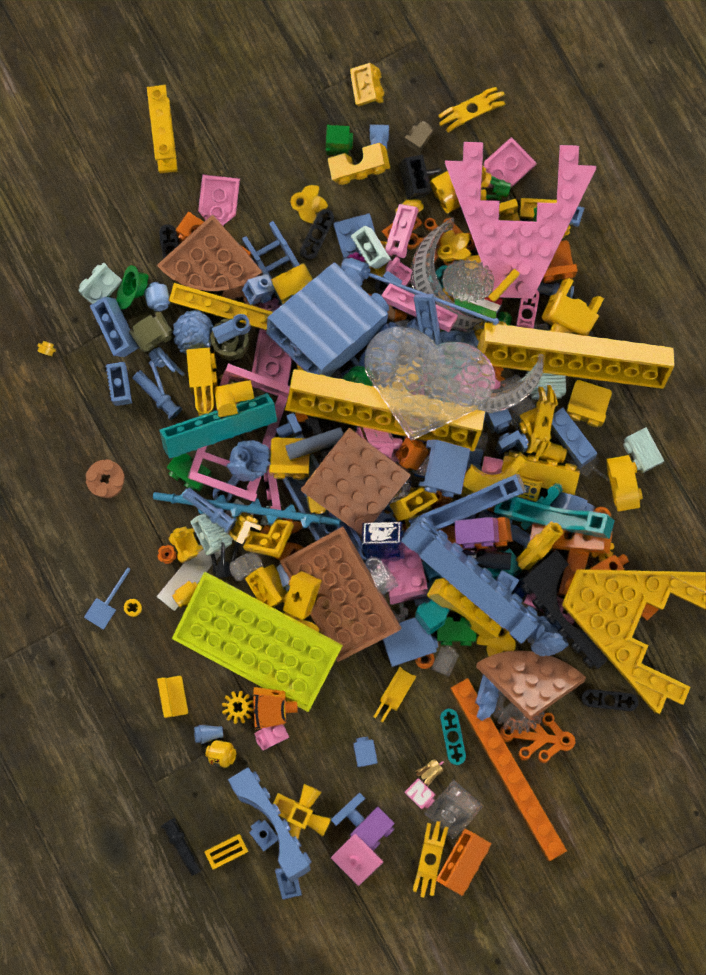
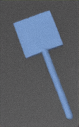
[84,568,130,630]

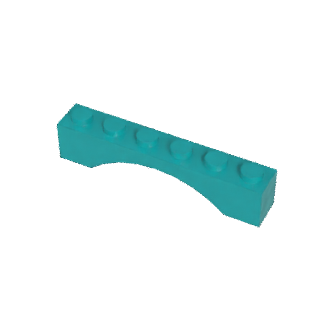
[494,497,615,539]
[415,548,522,635]

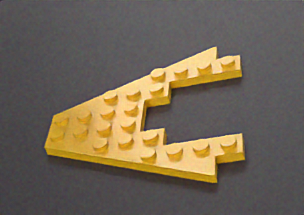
[562,569,706,714]

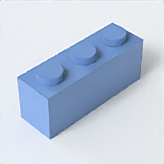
[90,296,139,357]
[546,408,597,468]

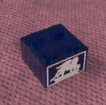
[362,522,405,561]

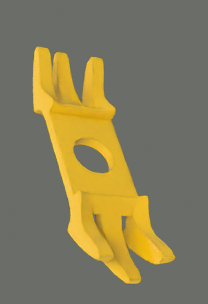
[439,87,505,133]
[527,385,558,459]
[413,821,448,898]

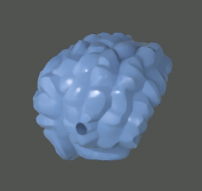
[173,310,214,355]
[227,440,271,482]
[527,616,568,656]

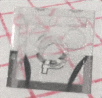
[424,779,483,839]

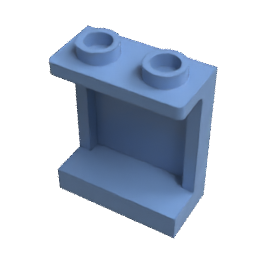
[419,440,470,497]
[382,618,439,667]

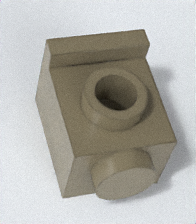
[404,121,433,154]

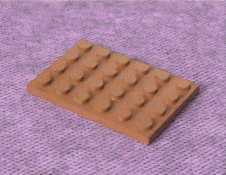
[280,526,402,662]

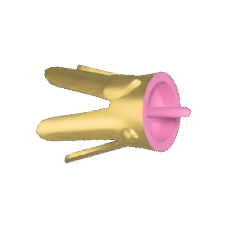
[415,759,444,787]

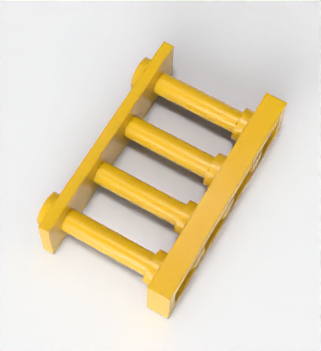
[147,85,178,173]

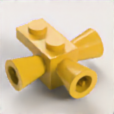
[273,784,331,839]

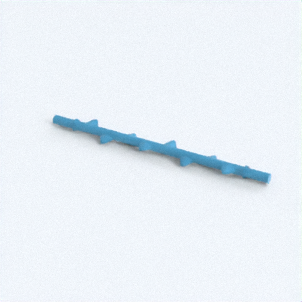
[153,489,341,528]

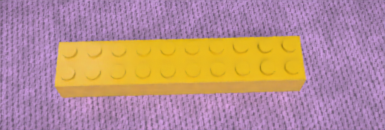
[477,322,674,389]
[285,369,485,451]

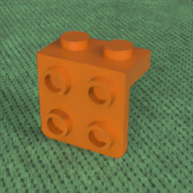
[541,240,577,283]

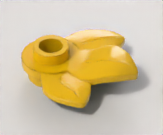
[290,185,328,223]
[438,230,471,262]
[477,628,516,656]

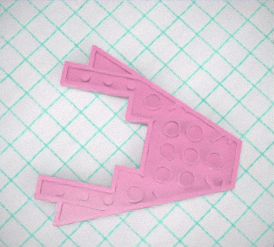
[445,142,596,299]

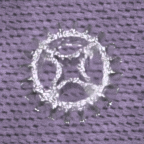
[442,259,494,303]
[494,691,545,734]

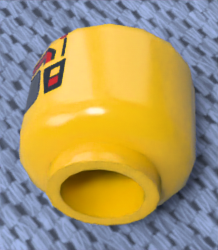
[206,740,236,768]

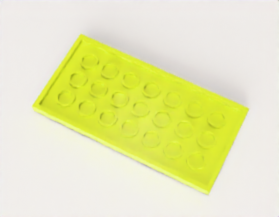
[172,572,343,712]

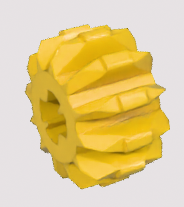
[222,691,254,724]

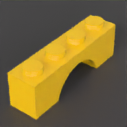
[427,578,502,639]

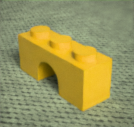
[328,142,390,185]

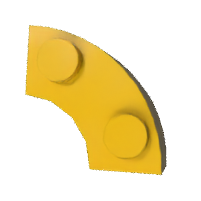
[607,455,643,512]

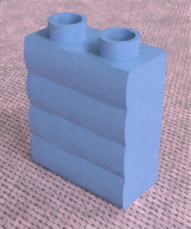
[266,263,389,377]

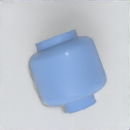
[144,282,170,311]

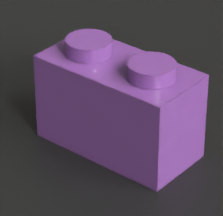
[455,517,499,549]
[350,807,395,851]

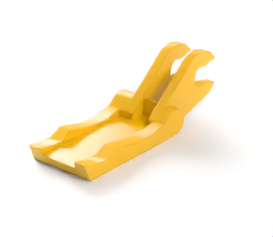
[374,667,416,722]

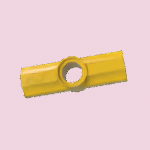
[516,522,564,570]

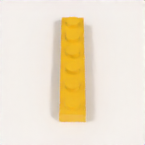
[169,283,273,330]

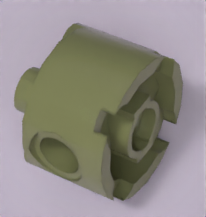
[129,312,174,353]
[211,319,249,361]

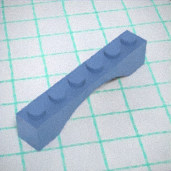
[409,474,527,531]
[228,767,311,883]

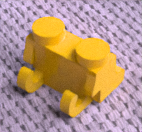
[169,526,204,563]

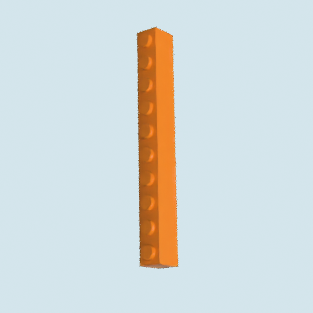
[450,678,567,861]

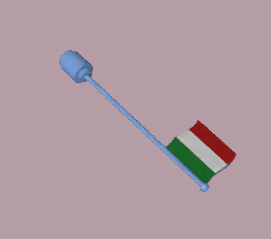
[341,258,502,325]

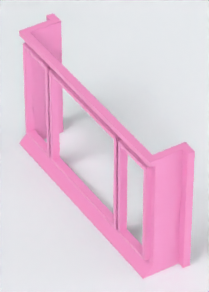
[188,364,290,502]

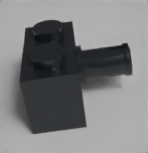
[398,155,442,200]

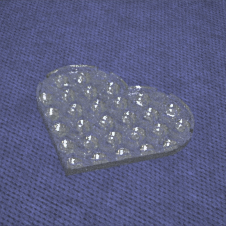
[364,327,495,441]

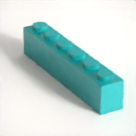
[159,393,277,459]

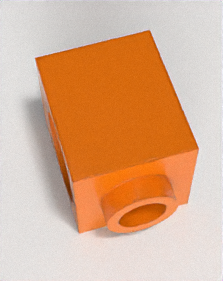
[395,436,429,470]

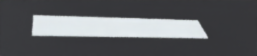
[157,499,254,611]

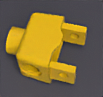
[542,278,604,336]

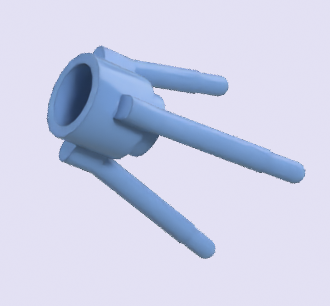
[149,347,185,396]

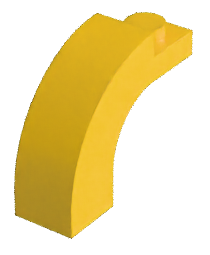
[463,453,526,492]

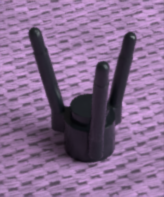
[211,542,240,578]

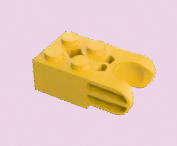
[187,348,218,416]

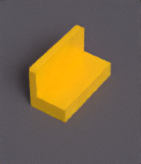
[157,676,188,718]

